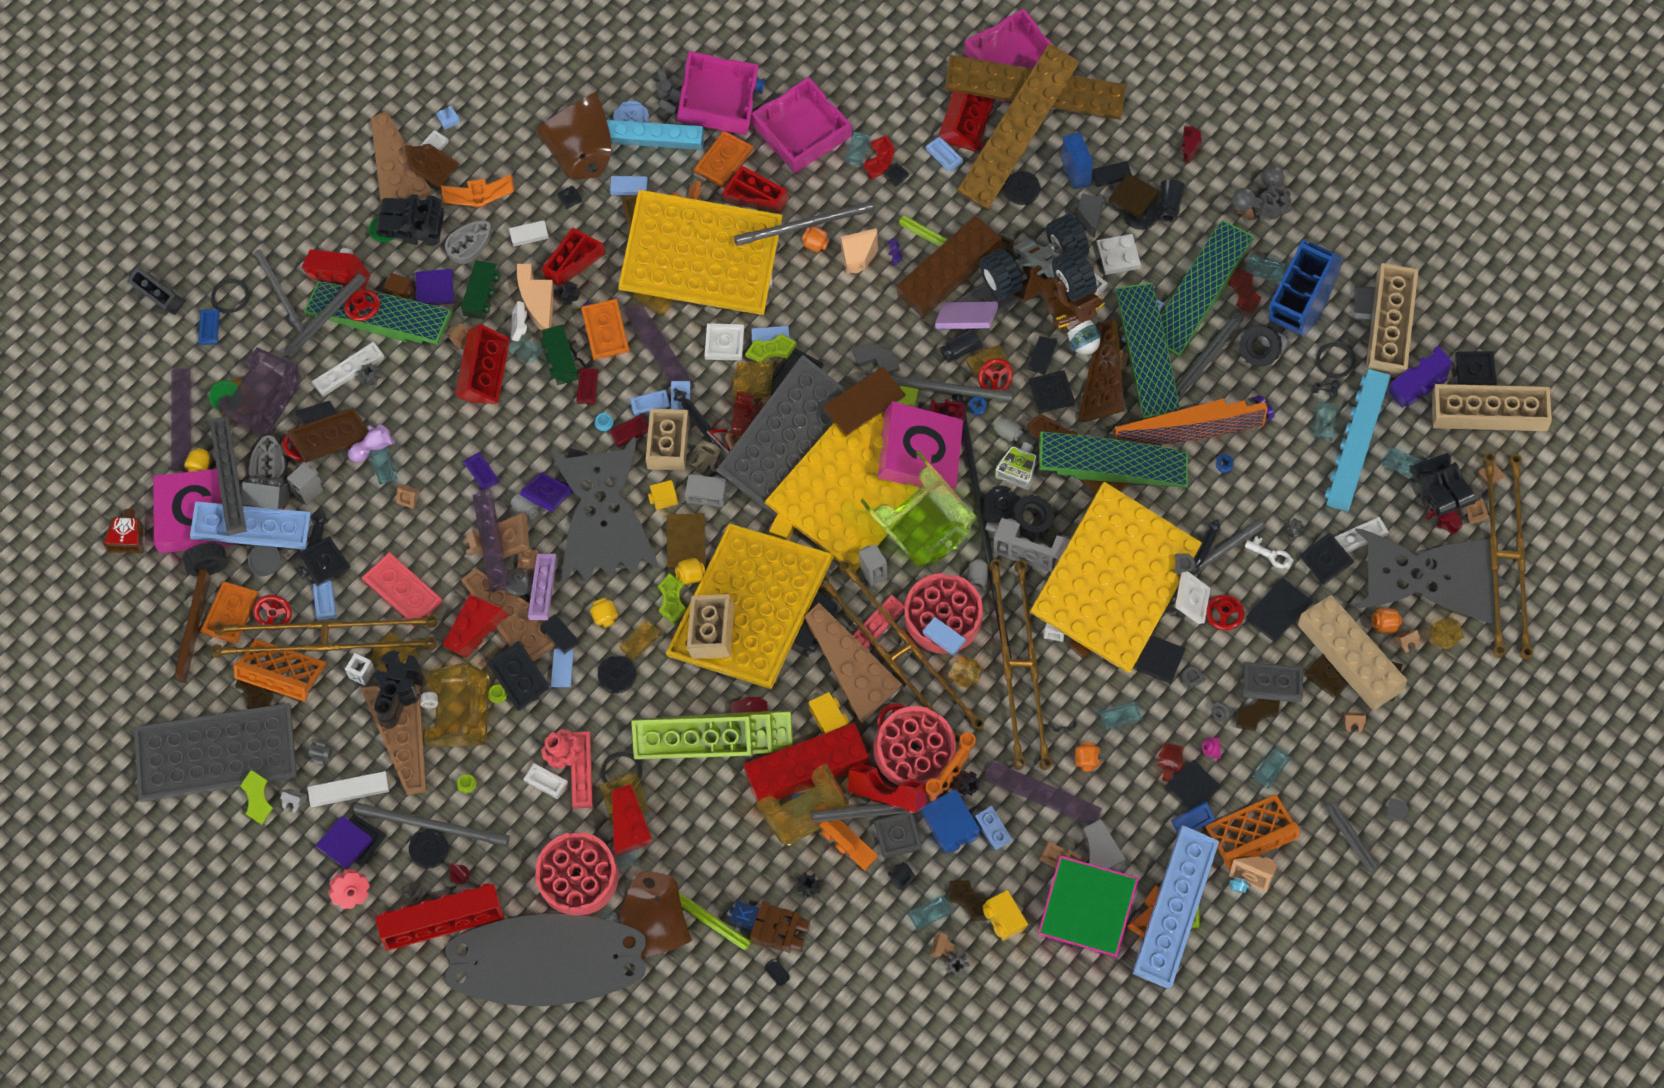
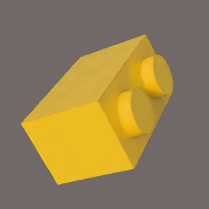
[808,692,849,734]
[982,890,1028,941]

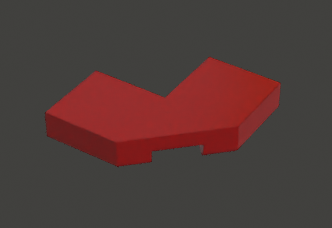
[863,135,895,179]

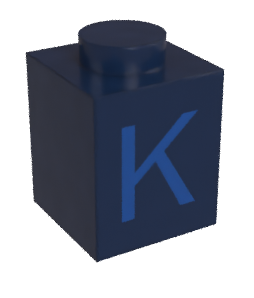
[728,901,760,932]

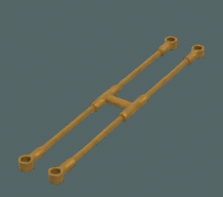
[1483,452,1533,660]
[989,559,1052,770]
[820,560,984,747]
[211,614,438,658]

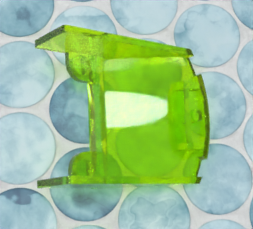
[860,450,977,568]

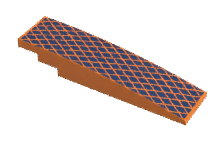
[1114,399,1267,445]

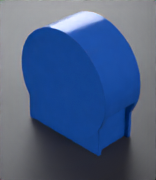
[1269,239,1343,337]

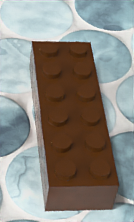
[896,215,1002,318]

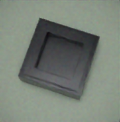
[883,162,909,187]
[557,185,582,209]

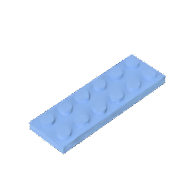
[190,502,311,549]

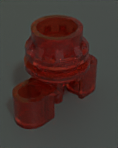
[730,391,764,437]

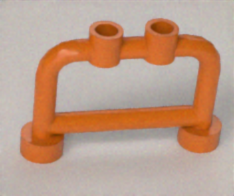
[926,732,976,802]

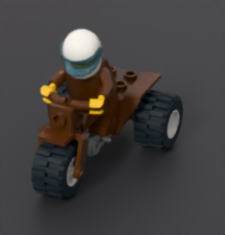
[980,214,1105,355]

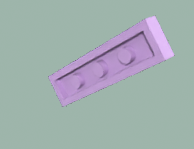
[528,554,557,620]

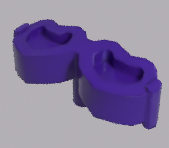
[887,238,903,266]
[1251,395,1275,421]

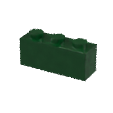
[461,260,501,320]
[540,324,579,386]

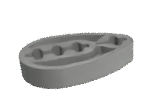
[445,220,492,264]
[249,435,286,479]

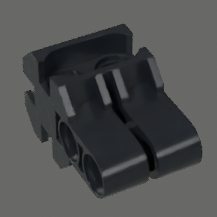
[376,194,445,246]
[1410,453,1476,516]
[374,650,425,729]

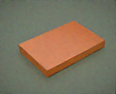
[694,131,754,189]
[581,299,630,360]
[201,581,259,644]

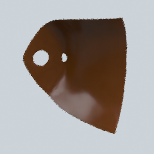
[535,92,611,179]
[619,871,692,959]

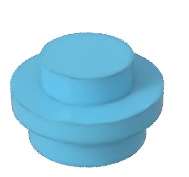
[595,413,613,431]
[1229,877,1250,893]

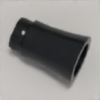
[1159,179,1186,222]
[940,328,983,363]

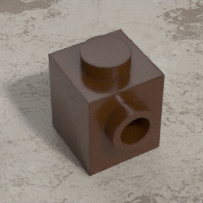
[384,273,415,299]

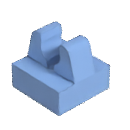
[436,106,460,130]

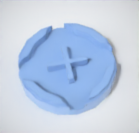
[613,101,649,123]

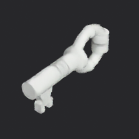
[1245,536,1293,569]

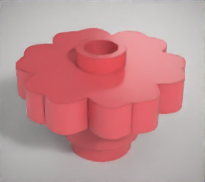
[541,729,581,769]
[328,869,370,909]

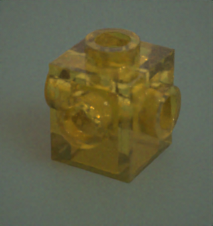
[1429,617,1464,649]
[948,655,983,688]

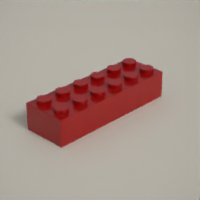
[743,723,869,807]
[375,883,505,951]

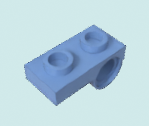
[973,806,1012,851]

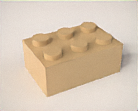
[646,409,689,471]
[687,594,735,659]

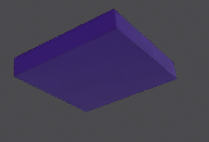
[415,269,454,305]
[520,472,573,512]
[316,816,373,869]

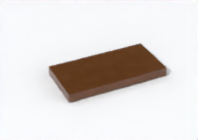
[823,366,906,437]
[287,407,369,463]

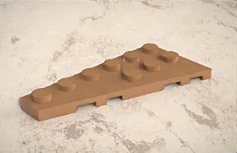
[371,111,432,201]
[461,569,573,661]
[805,603,902,726]
[361,684,427,795]

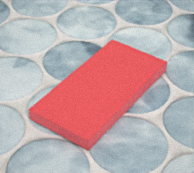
[362,552,443,627]

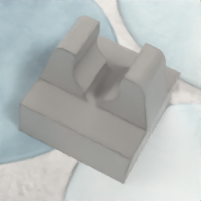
[280,789,308,813]

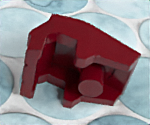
[1181,126,1202,164]
[930,399,965,422]
[1425,508,1463,534]
[731,697,768,713]

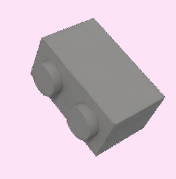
[287,463,323,506]
[685,474,727,507]
[859,544,887,587]

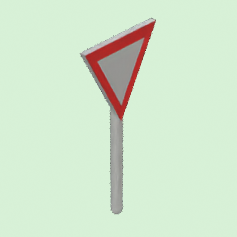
[707,429,730,454]

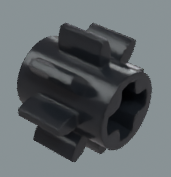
[557,281,580,305]
[955,771,981,796]
[797,873,821,899]

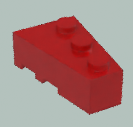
[542,227,605,287]

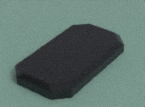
[765,959,790,986]

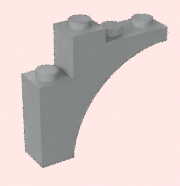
[1082,819,1125,872]

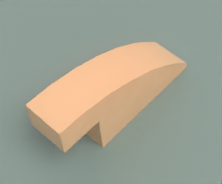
[517,264,554,332]

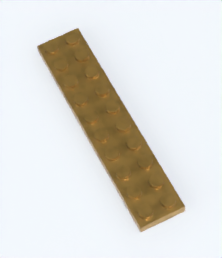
[957,43,1080,210]
[945,55,1126,120]

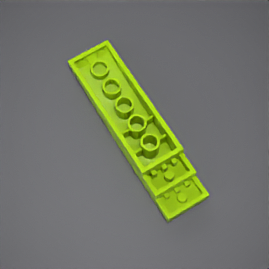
[631,710,793,759]

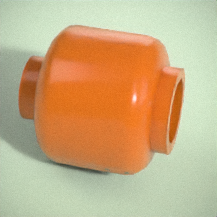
[801,226,829,253]
[1371,608,1402,633]
[1075,743,1101,772]

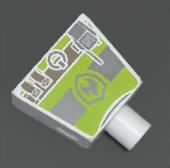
[995,442,1036,490]

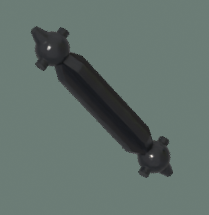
[673,388,721,448]
[298,511,329,580]
[1190,519,1222,575]

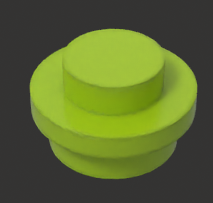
[488,684,508,704]
[457,774,477,794]

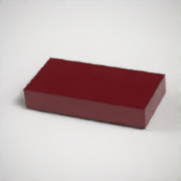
[576,368,599,405]
[609,414,649,448]

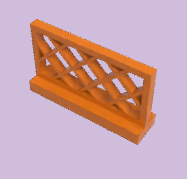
[234,639,326,702]
[1205,794,1300,870]

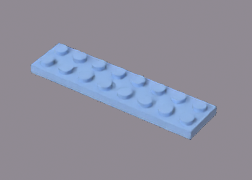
[1132,825,1219,989]

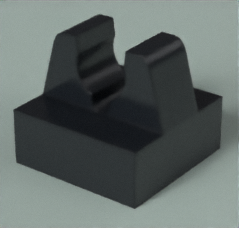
[888,862,916,891]

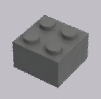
[242,474,290,509]

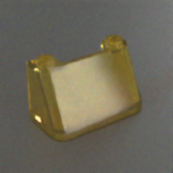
[424,662,489,747]
[756,763,850,845]

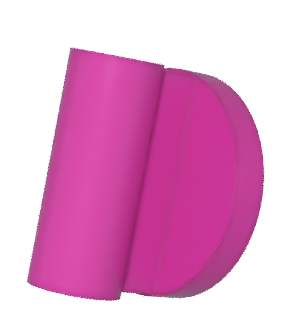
[1202,737,1221,759]

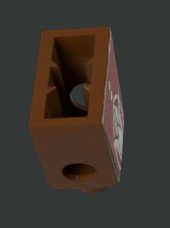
[103,509,144,554]

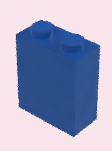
[1062,132,1093,190]
[921,790,980,854]

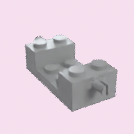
[986,518,1071,572]

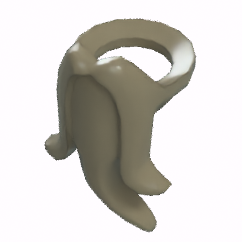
[690,441,720,475]

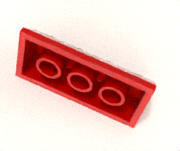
[938,92,994,151]
[455,324,511,404]

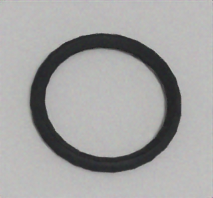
[211,279,250,313]
[1316,343,1356,378]
[601,752,643,790]

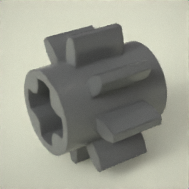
[357,363,382,387]
[309,739,333,764]
[944,950,970,977]

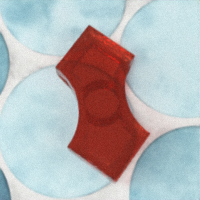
[1228,267,1262,314]

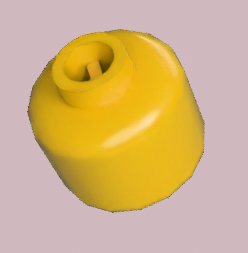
[184,448,212,472]
[675,558,705,585]
[590,598,618,628]

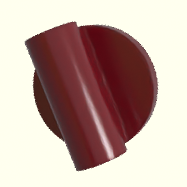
[449,862,470,885]

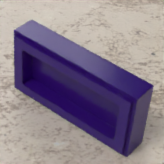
[463,452,499,492]

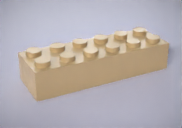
[1365,263,1419,378]
[1432,384,1552,431]
[1298,595,1407,711]

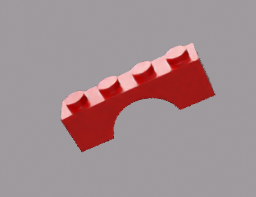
[848,763,927,813]

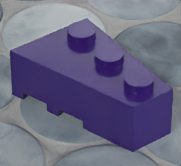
[1388,346,1452,408]

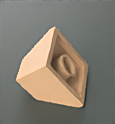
[841,228,878,274]
[1229,857,1278,892]

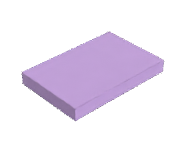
[935,302,998,329]

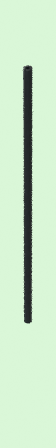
[955,394,1012,659]

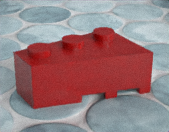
[722,165,790,213]
[301,249,371,289]
[443,594,509,658]
[612,784,652,858]

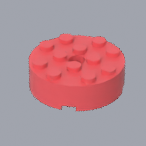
[905,573,983,654]
[873,706,956,786]
[536,832,619,916]

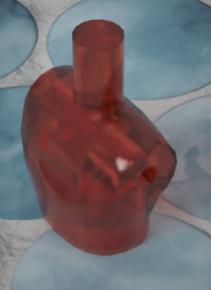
[1157,743,1184,782]

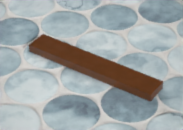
[175,569,211,683]

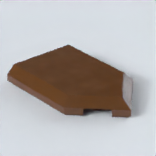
[404,144,459,189]

